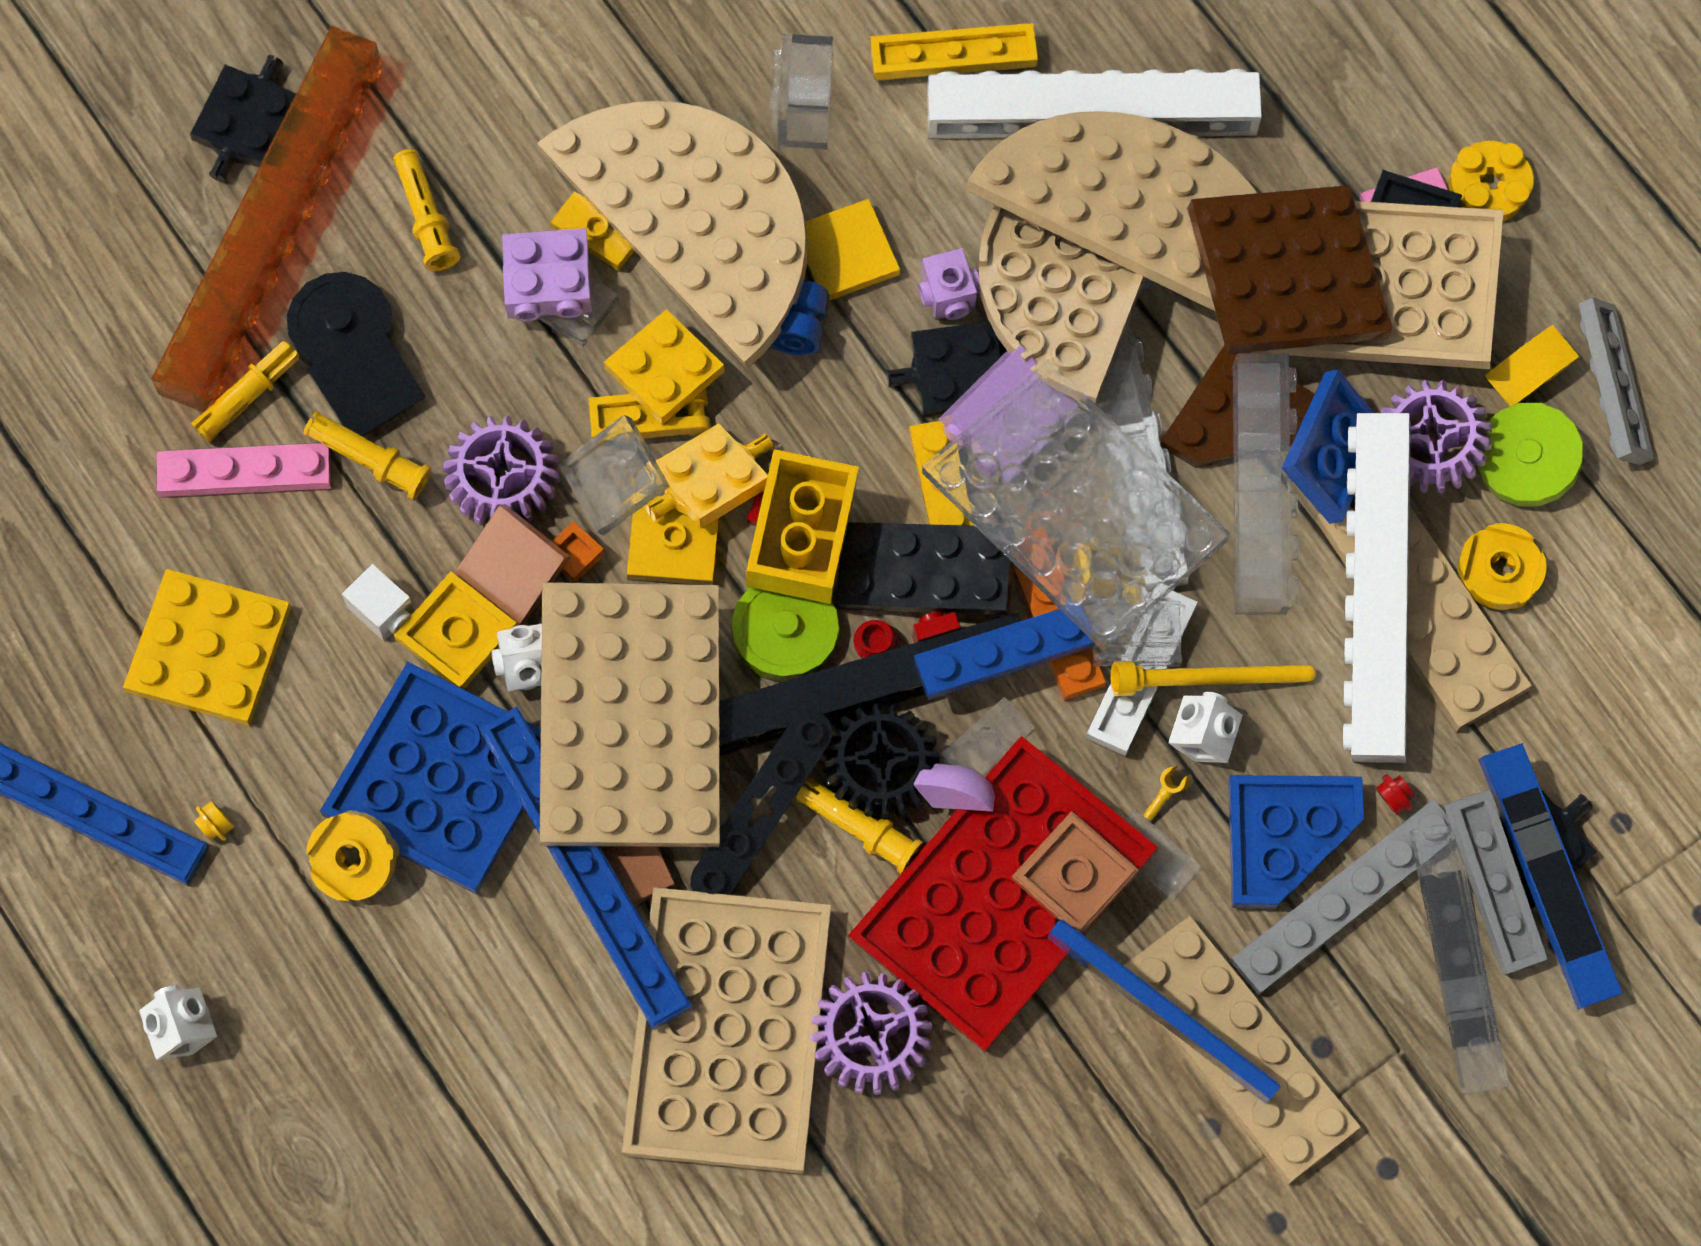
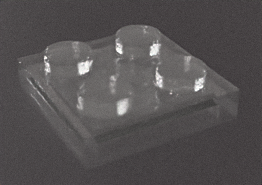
[559,415,670,536]

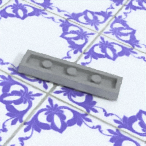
[1579,297,1654,465]
[1444,790,1547,974]

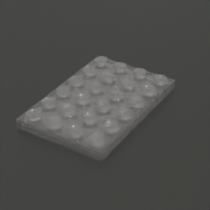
[922,359,1231,651]

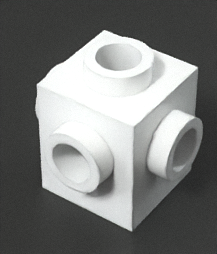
[491,624,542,691]
[1168,692,1243,763]
[139,985,217,1060]

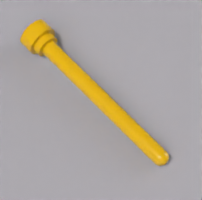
[1110,661,1316,696]

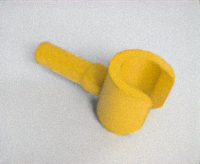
[1142,765,1192,823]

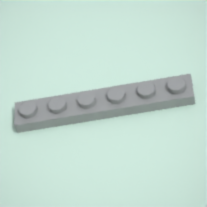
[1230,799,1456,997]

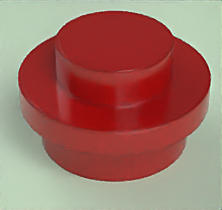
[853,620,897,658]
[1375,774,1415,815]

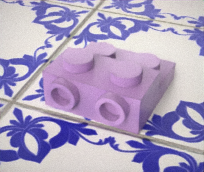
[502,228,592,321]

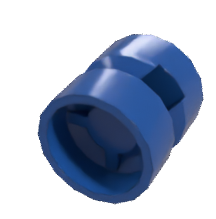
[771,280,829,356]

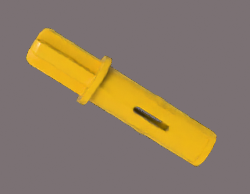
[190,341,300,443]

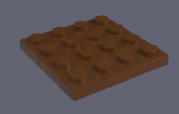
[1187,185,1393,355]

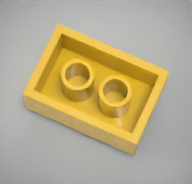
[746,449,859,604]

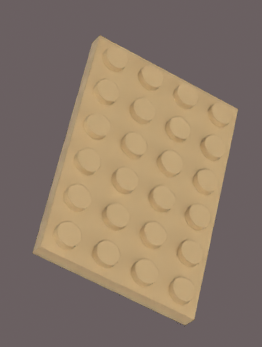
[1248,201,1504,369]
[540,582,720,847]
[622,887,831,1174]

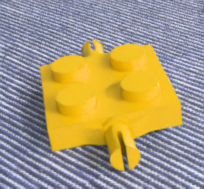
[645,423,774,529]

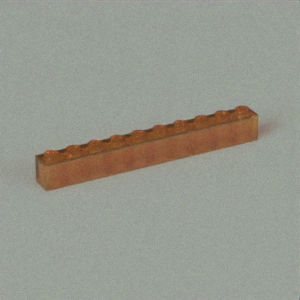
[151,26,383,412]

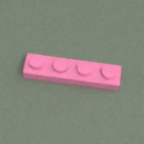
[157,443,331,497]

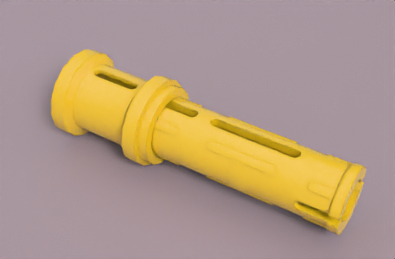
[393,149,461,272]
[303,411,432,501]
[796,777,924,874]

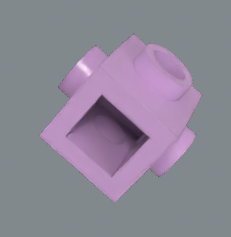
[918,248,980,320]

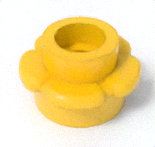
[194,800,234,841]

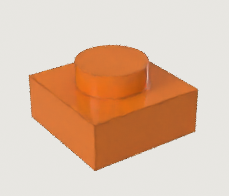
[552,521,605,583]

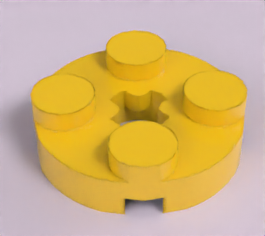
[1448,141,1534,221]
[1457,523,1546,610]
[306,810,399,901]

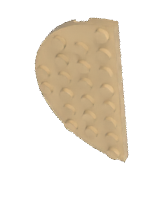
[537,101,808,369]
[964,111,1257,311]
[979,134,1198,408]

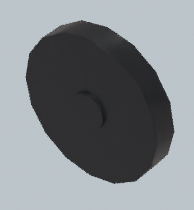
[287,272,393,366]

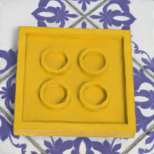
[123,569,292,727]

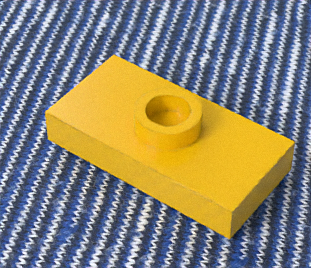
[550,191,635,272]

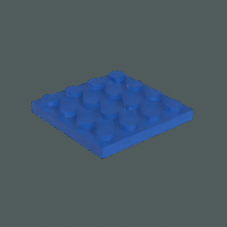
[320,661,541,895]

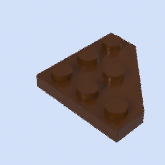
[1160,345,1315,468]

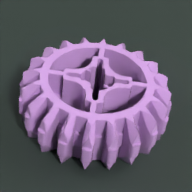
[1381,379,1492,494]
[443,415,560,526]
[811,972,932,1095]

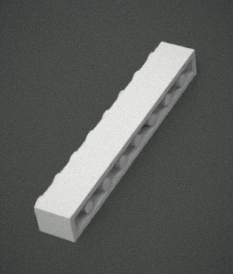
[927,69,1262,139]
[1343,413,1411,763]

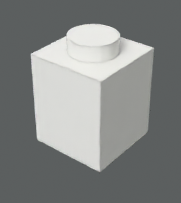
[342,564,414,641]

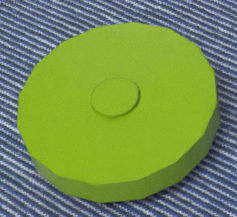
[1476,403,1583,507]
[731,587,839,682]

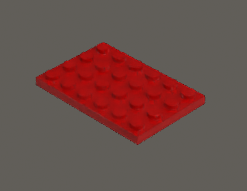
[848,736,1158,1053]

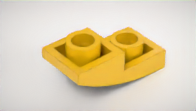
[1485,324,1580,407]

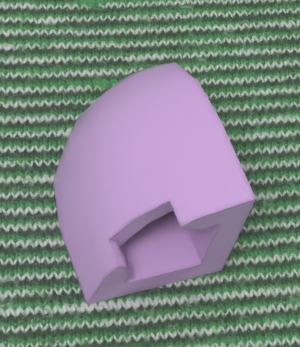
[913,764,995,811]

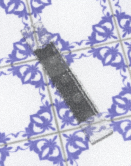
[1410,823,1509,1095]

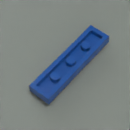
[914,602,1095,700]

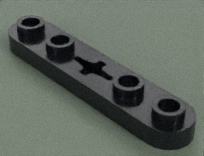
[691,711,832,895]

